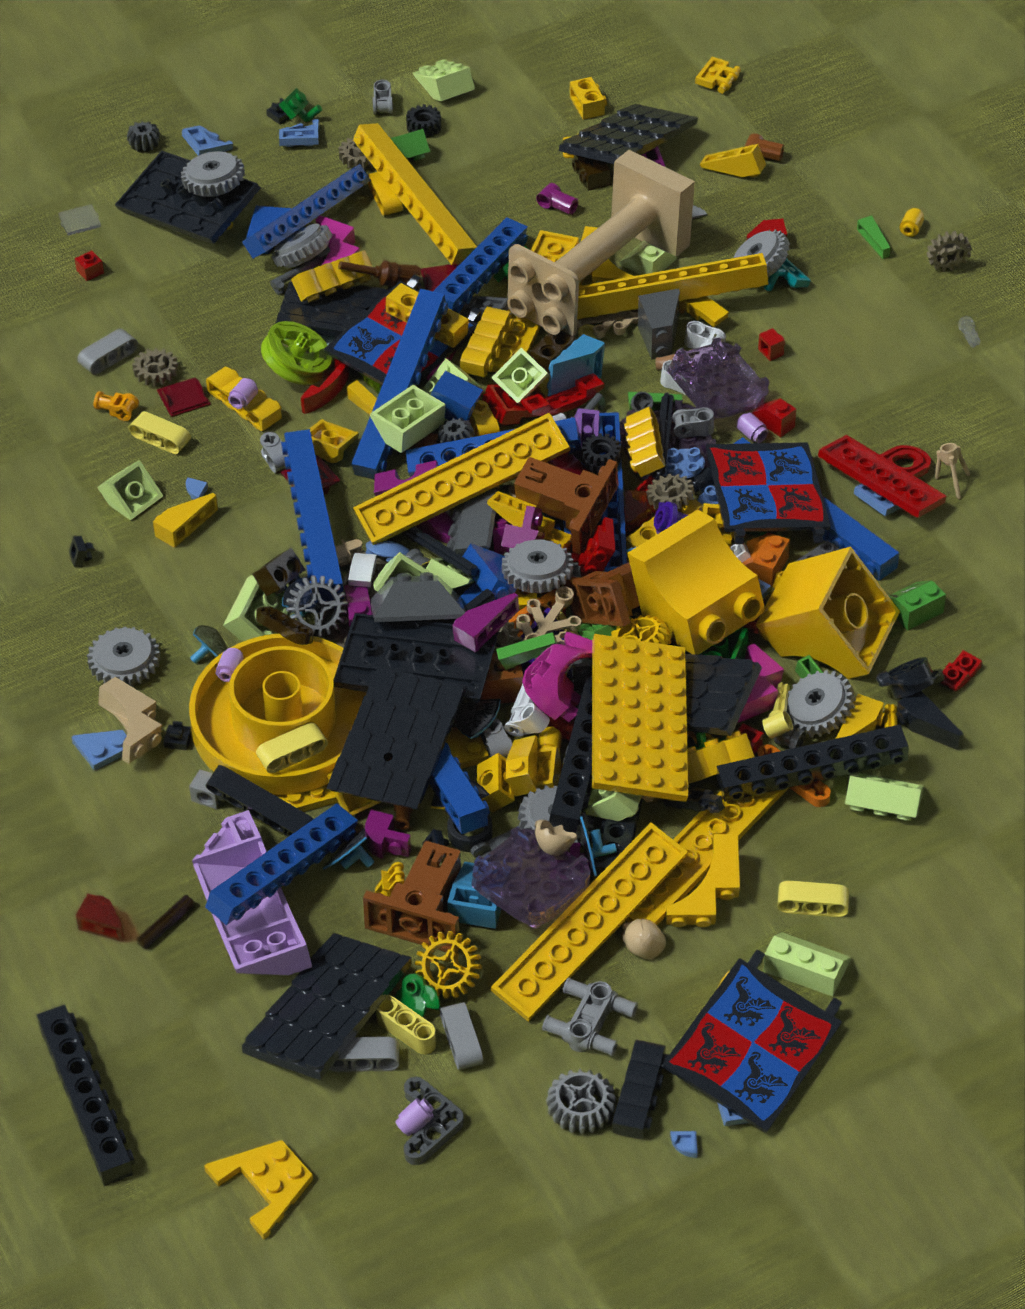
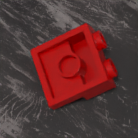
[482,384,539,425]
[578,517,615,576]

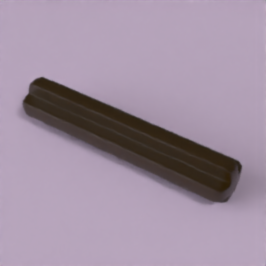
[136,895,194,949]

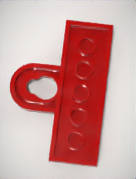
[818,435,947,518]

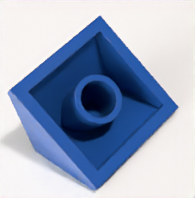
[431,370,484,421]

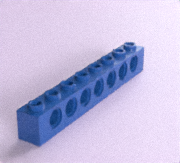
[242,164,371,259]
[434,217,528,313]
[406,417,582,477]
[205,803,358,925]

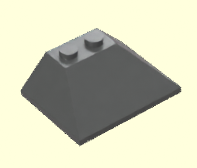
[370,572,466,622]

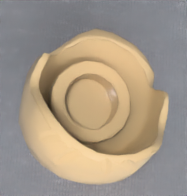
[534,819,578,856]
[621,919,666,960]

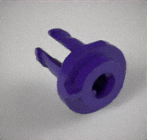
[654,501,688,534]

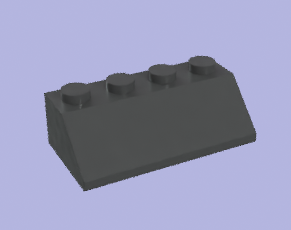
[447,485,500,556]

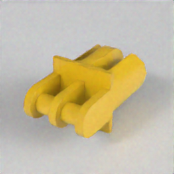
[375,862,405,897]

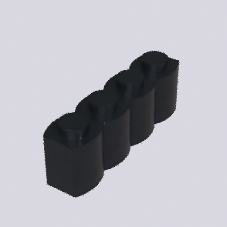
[613,1039,669,1139]

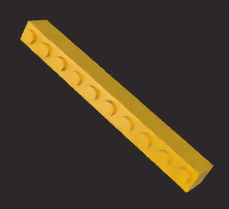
[353,123,477,265]
[577,253,768,320]

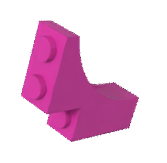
[315,215,360,265]
[737,644,784,723]

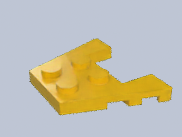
[204,1140,313,1239]

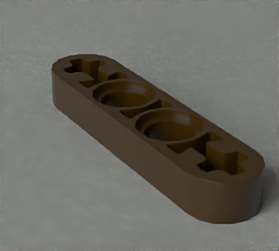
[256,607,313,645]

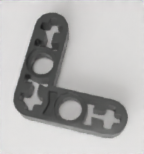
[404,1077,464,1165]

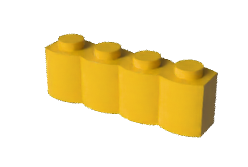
[291,250,373,303]
[460,306,514,377]
[206,367,282,431]
[624,406,665,477]
[687,730,754,784]

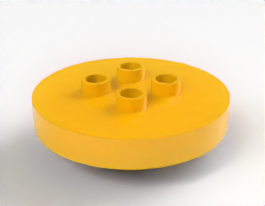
[189,633,366,795]

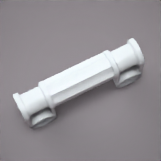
[660,321,726,396]
[504,657,573,736]

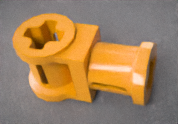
[93,391,139,421]

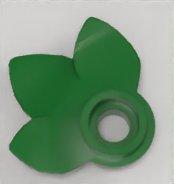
[395,973,440,1017]

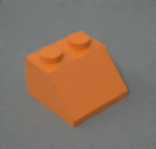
[742,533,790,587]

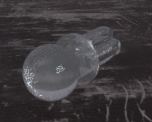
[958,316,981,348]

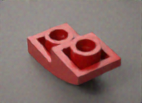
[941,650,982,692]

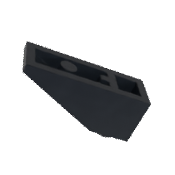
[896,691,964,751]

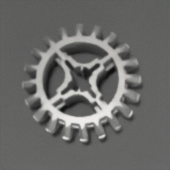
[286,575,348,637]
[546,1068,616,1134]

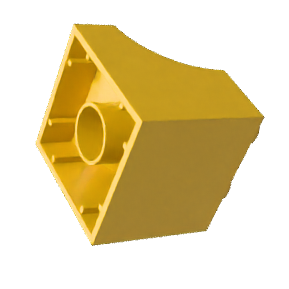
[627,510,765,655]
[756,547,900,679]

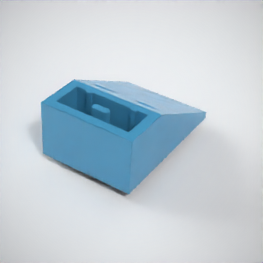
[547,334,605,396]
[447,861,512,929]

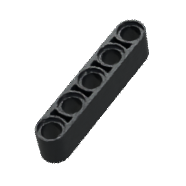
[205,765,314,837]

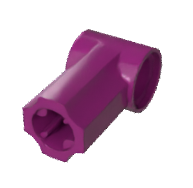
[536,183,578,215]

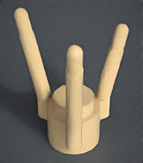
[935,443,970,499]

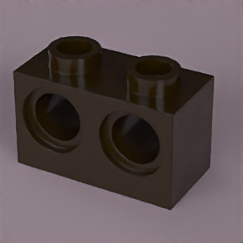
[530,331,575,375]
[252,548,306,597]

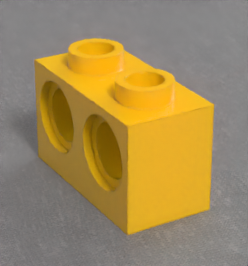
[570,77,607,120]

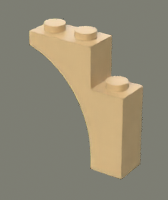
[98,677,162,764]

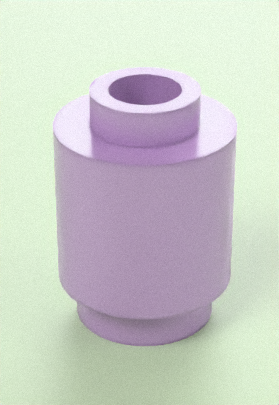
[228,378,258,409]
[737,413,769,443]
[216,648,244,682]
[395,1098,434,1136]

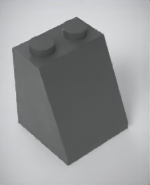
[638,289,680,360]

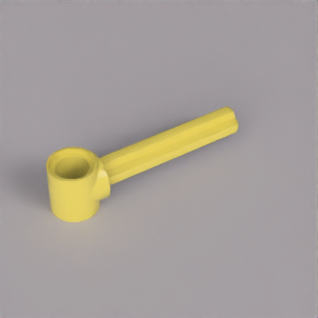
[762,682,793,739]

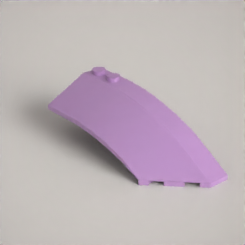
[192,810,312,975]

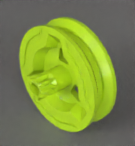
[261,321,332,385]

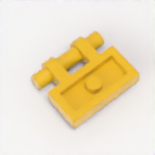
[695,56,741,94]

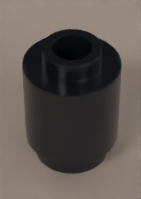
[688,467,714,496]

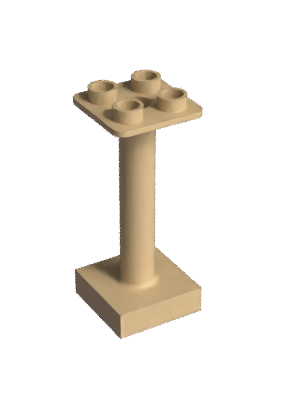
[507,150,695,337]

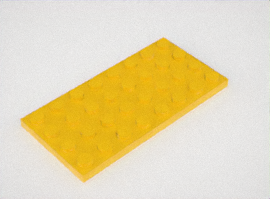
[592,634,688,802]

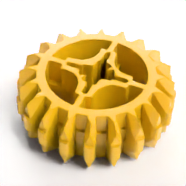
[611,615,671,645]
[415,931,482,999]

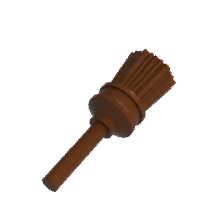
[338,260,421,287]

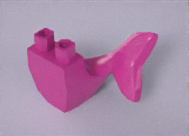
[522,632,592,722]

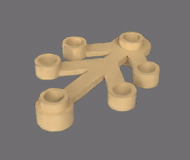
[577,309,638,338]
[516,586,581,645]

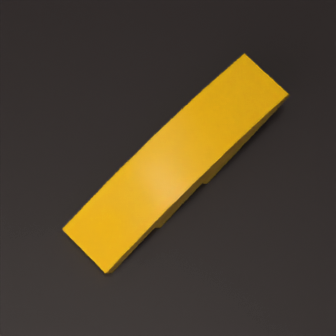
[679,296,729,328]
[487,491,572,549]

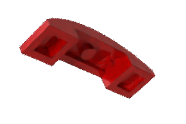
[300,359,351,414]
[521,373,605,416]

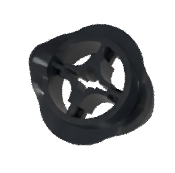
[876,657,945,698]

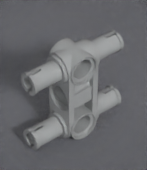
[542,977,638,1056]

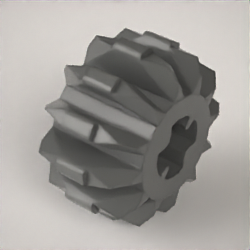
[127,121,160,152]
[438,417,475,443]

